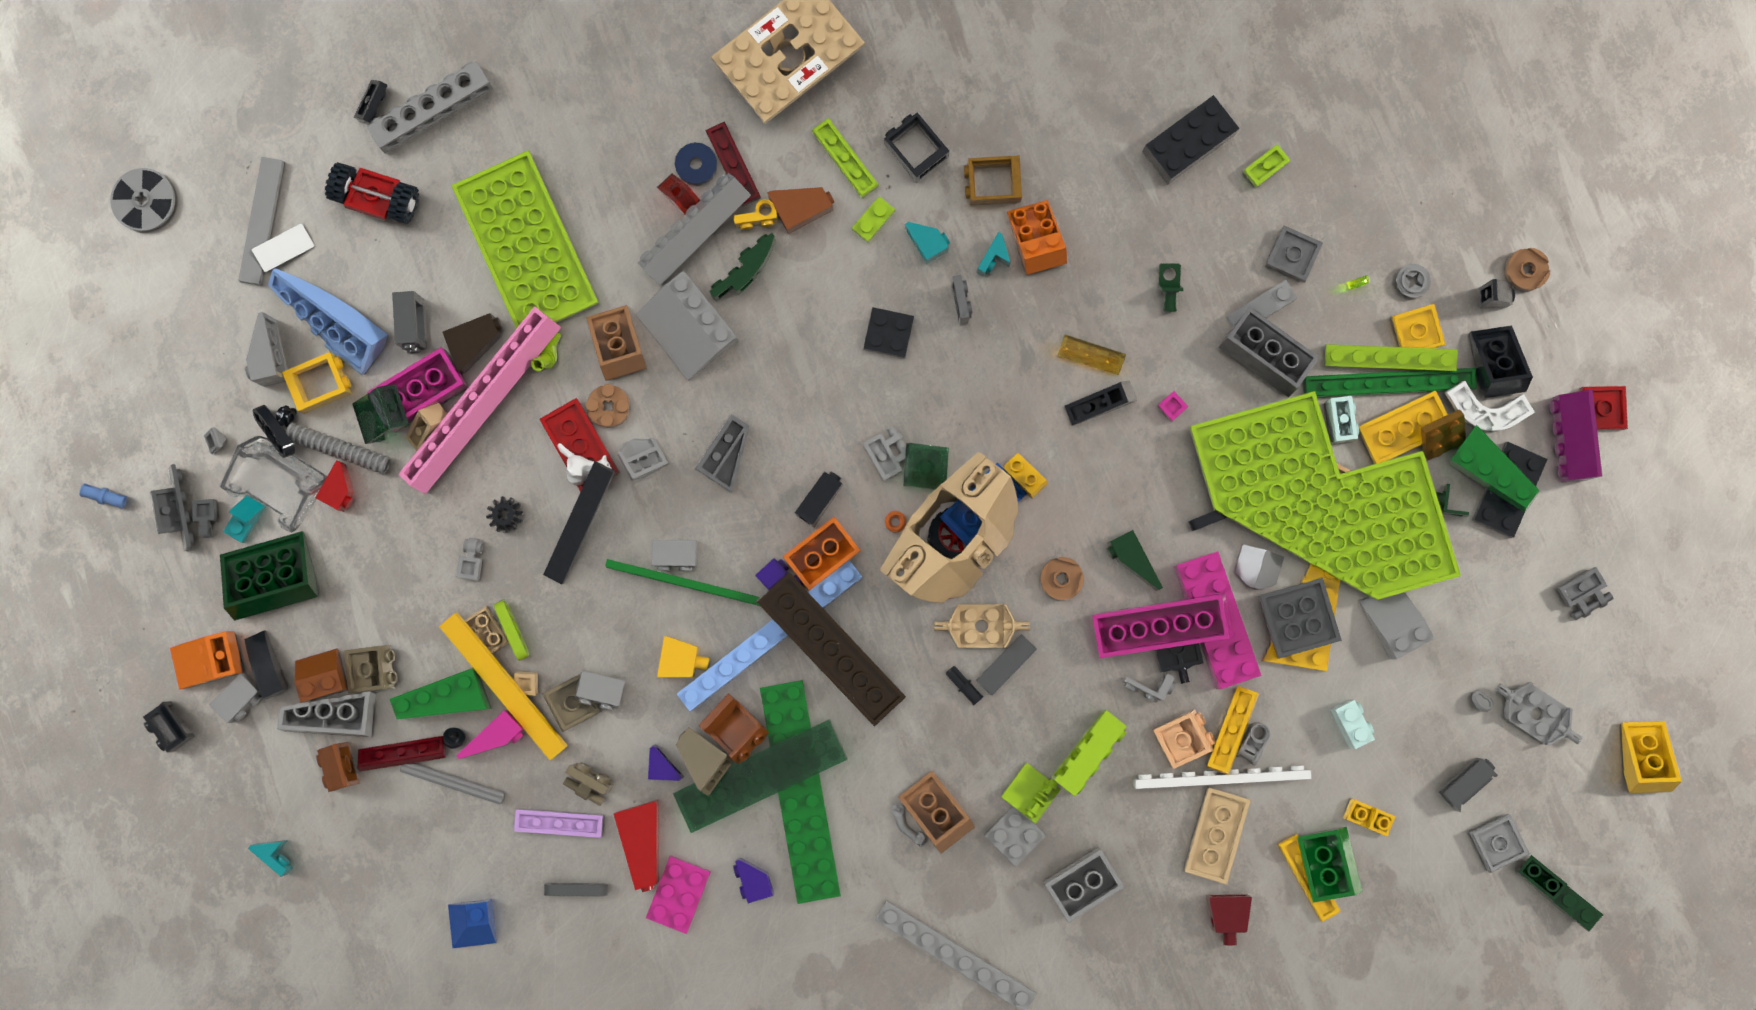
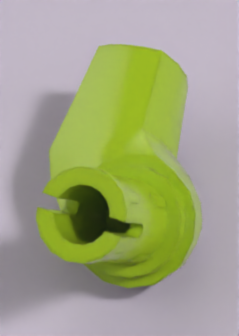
[531,332,561,371]

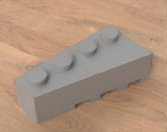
[277,691,376,737]

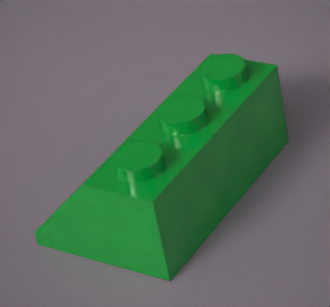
[1297,826,1363,903]

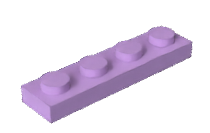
[514,809,604,838]

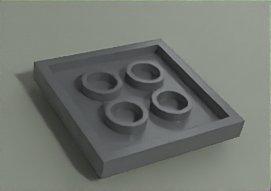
[1259,578,1342,659]

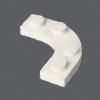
[1445,381,1535,431]

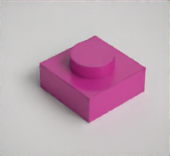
[1157,391,1188,422]

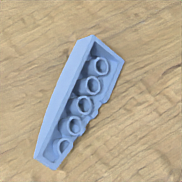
[268,268,388,375]

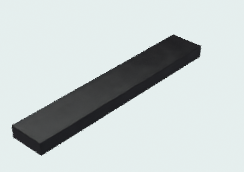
[543,461,615,585]

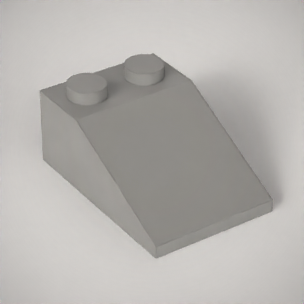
[245,312,287,387]
[1359,592,1435,659]

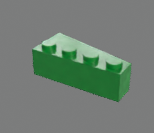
[1450,425,1539,513]
[390,668,492,719]

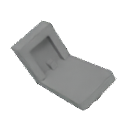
[1122,673,1176,702]

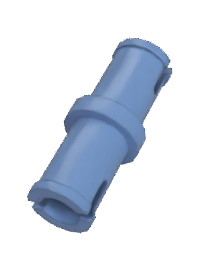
[79,483,127,509]

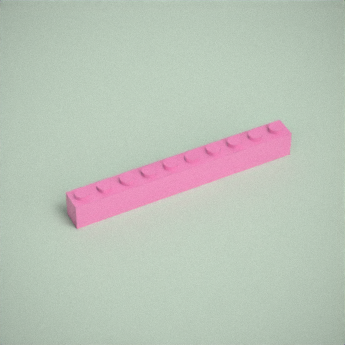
[399,307,561,494]

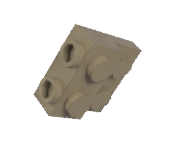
[344,645,397,694]

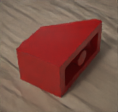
[315,460,354,512]

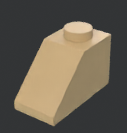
[406,403,448,451]

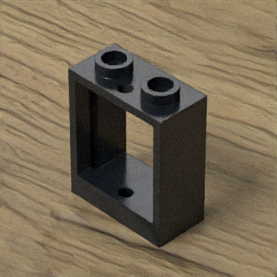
[884,112,950,183]

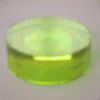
[1347,275,1371,290]

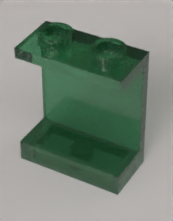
[352,384,409,444]

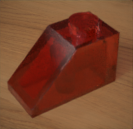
[657,173,700,216]

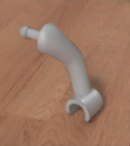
[892,804,928,847]

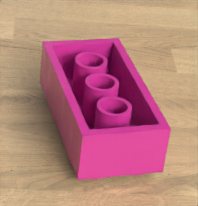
[367,347,468,432]

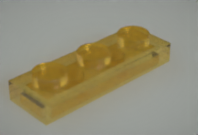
[1058,335,1126,375]

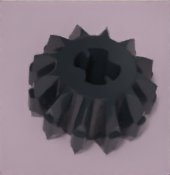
[486,496,524,533]

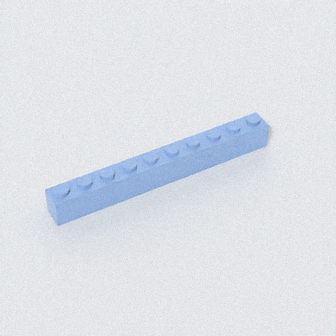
[677,560,863,711]

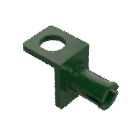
[1158,263,1183,312]
[1436,484,1469,517]

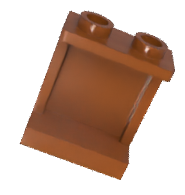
[698,693,769,764]

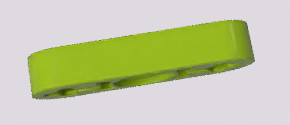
[494,599,530,661]

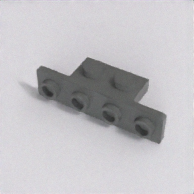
[150,464,194,551]

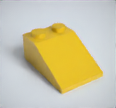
[1621,721,1682,793]

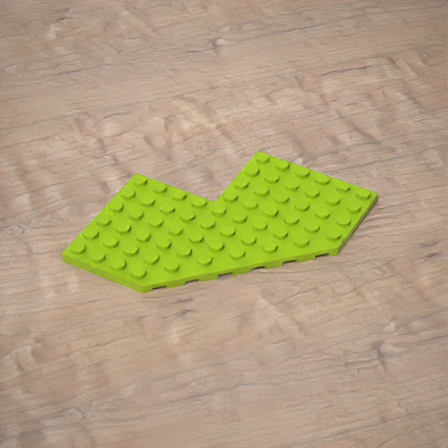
[1189,391,1461,600]

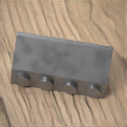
[1219,307,1319,398]

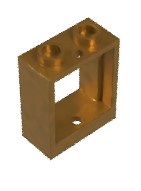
[964,155,1022,205]

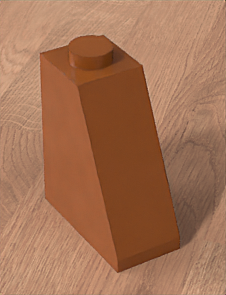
[767,187,835,234]

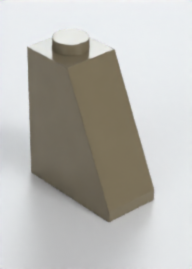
[676,727,734,796]

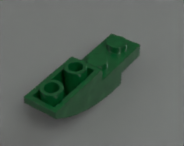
[709,233,776,302]
[1517,855,1603,932]

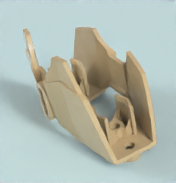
[880,452,1018,603]

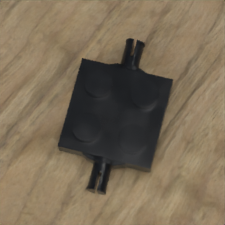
[1155,643,1204,684]

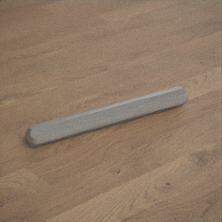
[400,763,505,804]

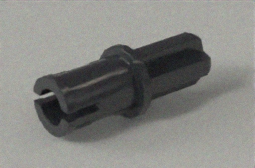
[946,666,983,706]

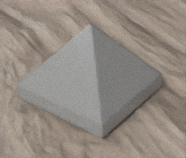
[204,427,226,454]

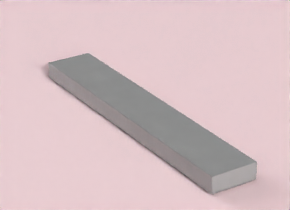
[238,157,285,285]

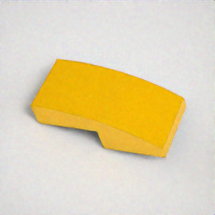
[1343,798,1396,837]

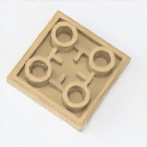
[464,606,509,654]

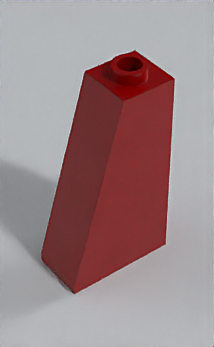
[614,800,659,892]

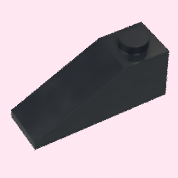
[1065,381,1137,426]

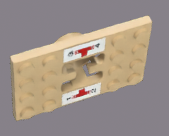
[711,0,865,124]

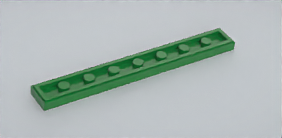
[1303,368,1477,398]
[605,559,760,606]

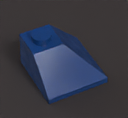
[448,899,497,949]

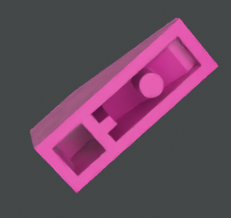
[456,710,524,759]

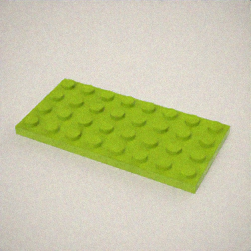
[451,150,599,329]

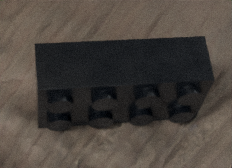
[1142,95,1240,185]

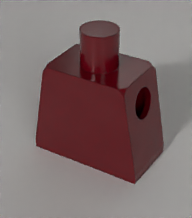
[1206,894,1252,946]

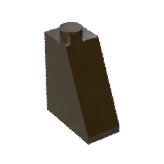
[442,313,503,374]

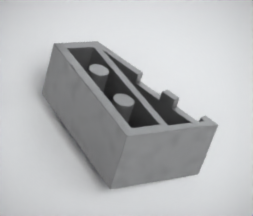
[695,414,749,492]

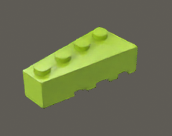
[1051,710,1127,796]

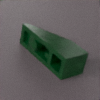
[1107,530,1163,591]

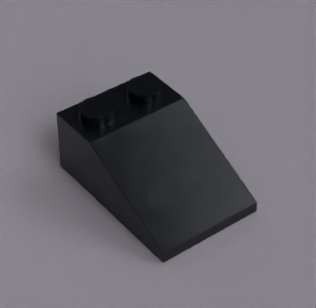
[1469,325,1533,398]

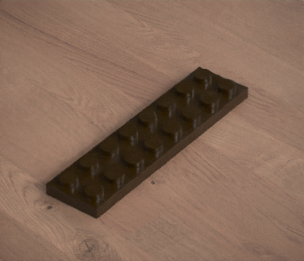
[756,571,906,727]

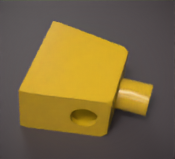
[657,636,710,677]

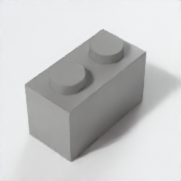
[652,539,698,571]
[574,671,625,711]
[209,673,262,723]

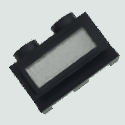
[143,701,195,753]

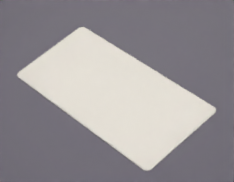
[252,224,315,272]

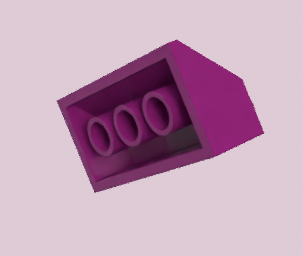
[1550,390,1602,483]

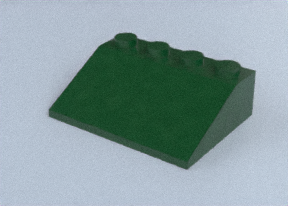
[220,531,318,621]

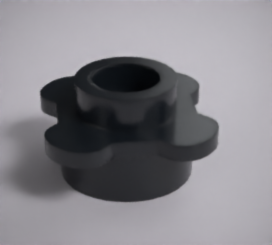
[276,405,296,428]

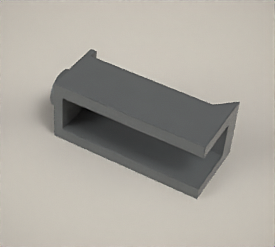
[1438,758,1498,812]

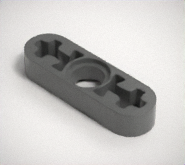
[544,883,608,896]

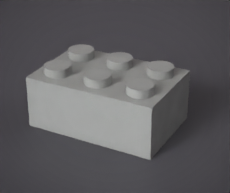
[1043,847,1124,923]

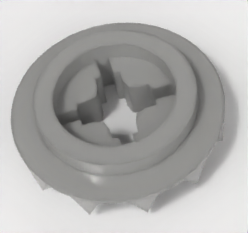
[1395,264,1431,298]

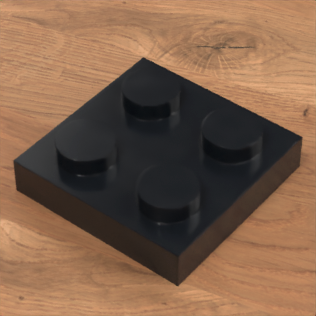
[863,307,914,358]

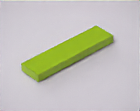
[811,118,879,198]

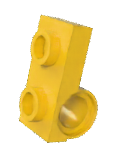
[734,199,778,230]
[1002,453,1048,499]

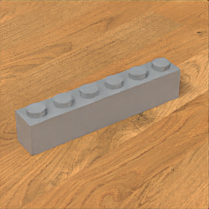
[638,172,751,285]

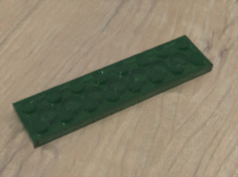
[673,719,848,833]

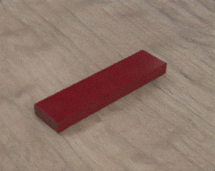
[705,121,761,207]
[357,736,446,772]

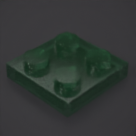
[903,443,949,490]

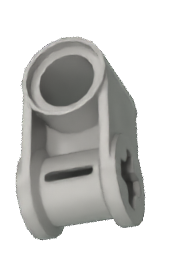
[1236,722,1270,766]

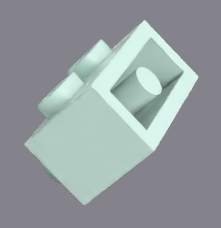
[1325,396,1359,444]
[1329,700,1375,749]

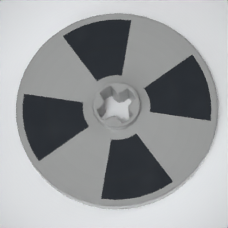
[110,168,175,232]

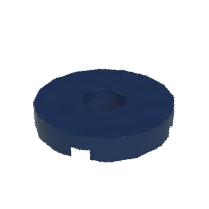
[674,142,717,186]

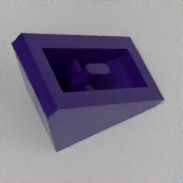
[648,744,684,781]

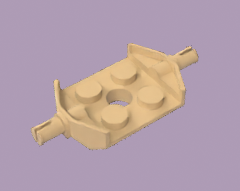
[934,604,1030,648]

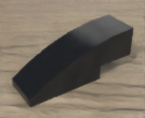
[244,630,288,699]

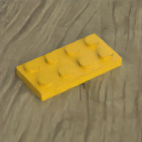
[1359,391,1448,464]

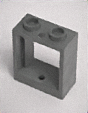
[392,291,427,354]

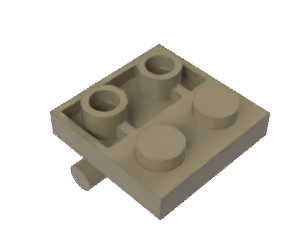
[563,762,614,806]

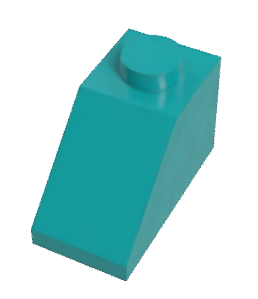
[905,222,950,264]

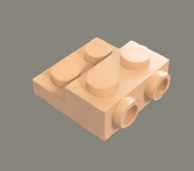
[1153,709,1216,769]

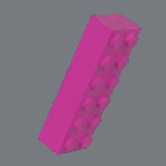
[1173,551,1262,689]
[1092,593,1233,658]

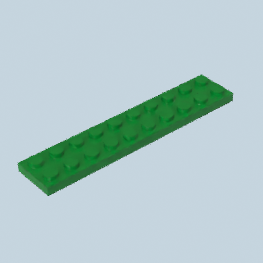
[760,680,841,904]

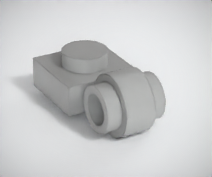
[456,538,484,580]

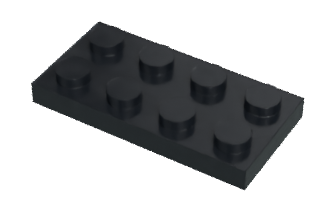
[1472,442,1548,538]

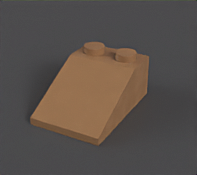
[586,305,647,381]
[898,771,975,854]

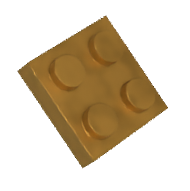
[1421,409,1466,460]

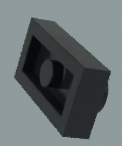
[353,80,388,123]

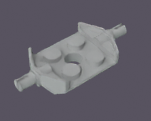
[1495,682,1582,746]

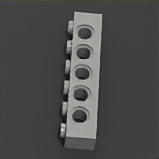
[367,61,493,153]

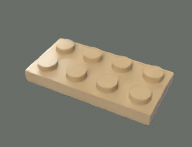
[1184,787,1251,885]

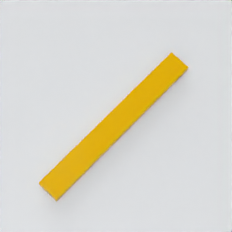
[439,612,568,760]

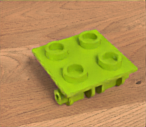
[1001,762,1061,824]

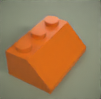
[783,517,861,591]

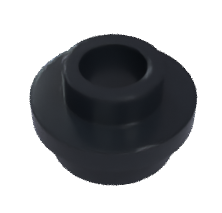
[443,727,465,749]

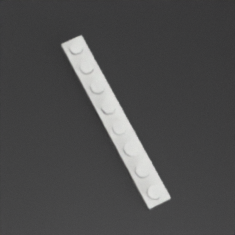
[1133,765,1311,789]

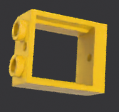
[282,352,352,414]

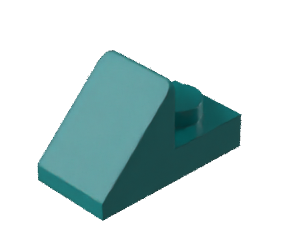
[977,232,1010,277]
[223,495,266,543]
[248,840,293,877]

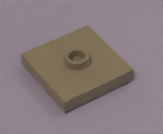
[542,674,602,732]

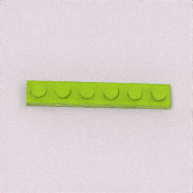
[1324,344,1458,371]

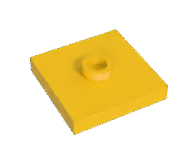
[1391,304,1446,348]

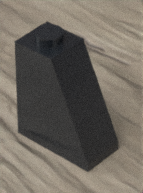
[795,471,843,528]

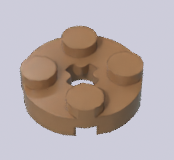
[1504,248,1550,292]
[586,384,630,428]
[1040,557,1084,601]

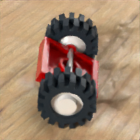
[325,162,419,224]

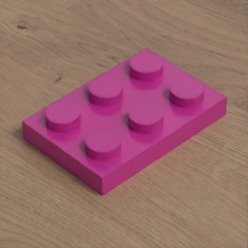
[646,855,711,934]

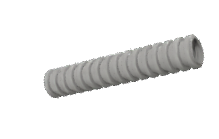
[285,422,390,475]

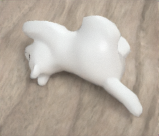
[557,443,612,485]

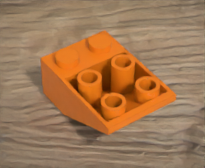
[1007,200,1067,275]
[170,631,244,690]

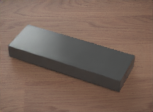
[976,634,1037,696]

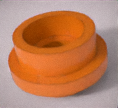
[885,511,906,533]

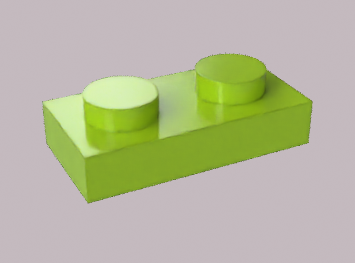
[1243,144,1291,188]
[852,196,895,243]

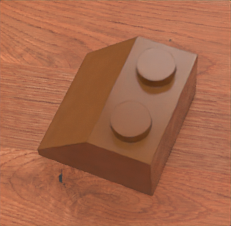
[294,648,348,703]
[316,742,360,792]

